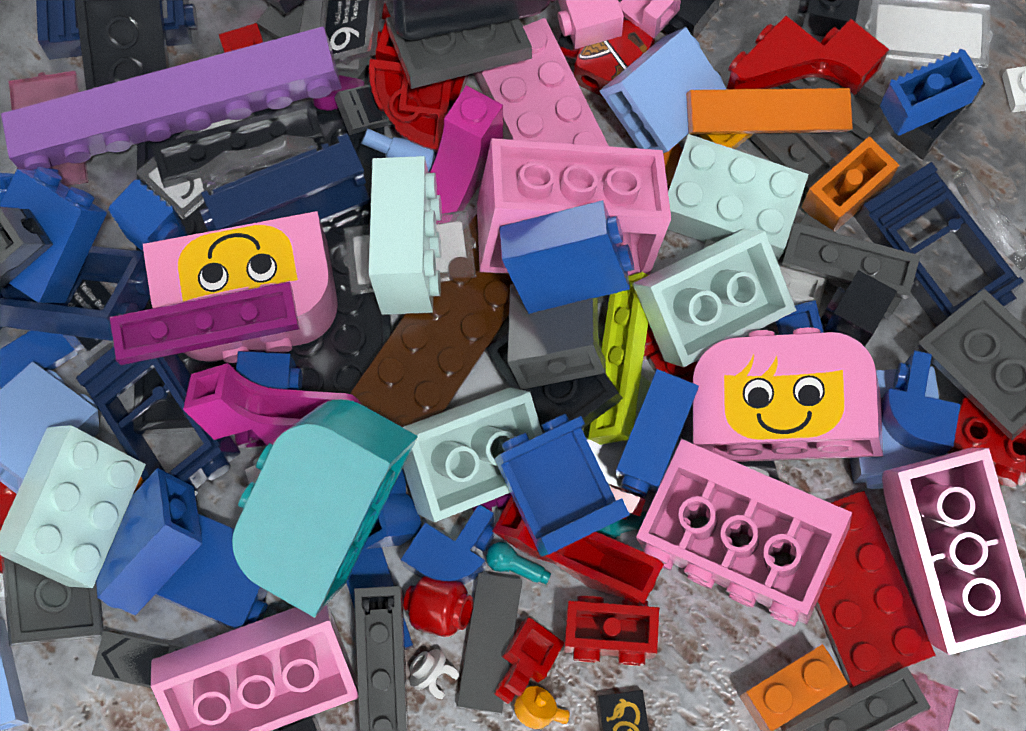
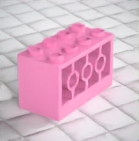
[477,138,671,276]
[636,439,852,627]

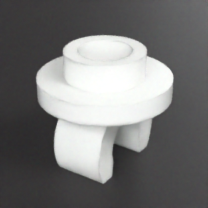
[409,649,459,699]

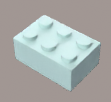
[668,134,809,261]
[369,156,442,314]
[632,229,797,367]
[403,387,542,522]
[0,425,146,588]

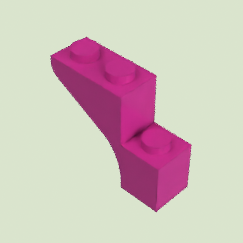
[183,363,361,445]

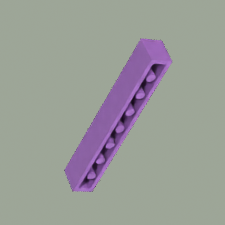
[1,26,342,170]

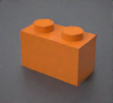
[801,136,899,232]
[739,644,848,731]

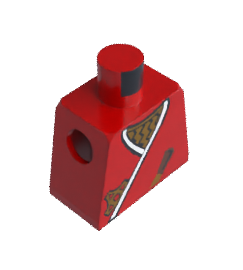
[558,20,655,98]

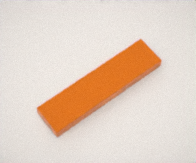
[686,88,853,135]

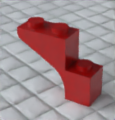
[727,16,889,95]
[492,495,664,604]

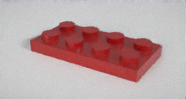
[815,491,936,689]

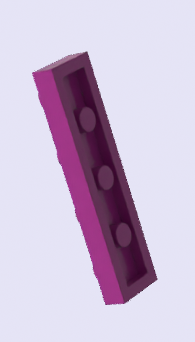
[110,281,300,365]

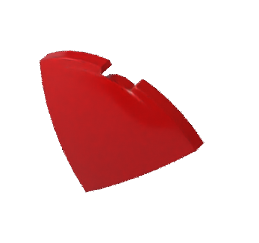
[369,59,453,151]

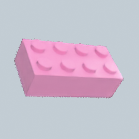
[473,18,609,146]
[151,604,358,731]

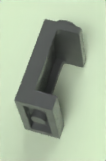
[508,284,606,390]

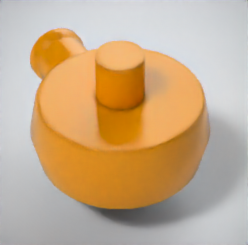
[514,686,570,729]

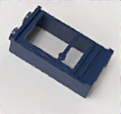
[36,0,198,60]
[199,133,371,232]
[856,162,1025,327]
[0,246,150,341]
[76,346,241,497]

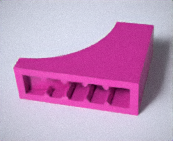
[430,85,503,226]

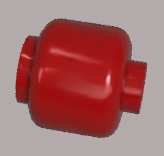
[403,576,473,637]

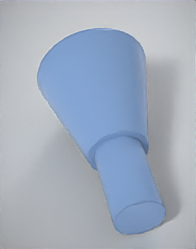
[361,128,437,173]

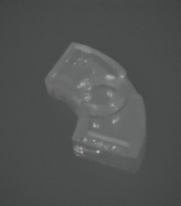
[198,135,317,185]
[952,167,1026,270]

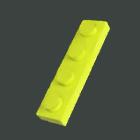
[588,272,649,445]

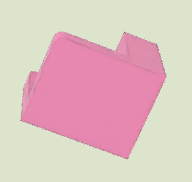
[619,0,681,38]

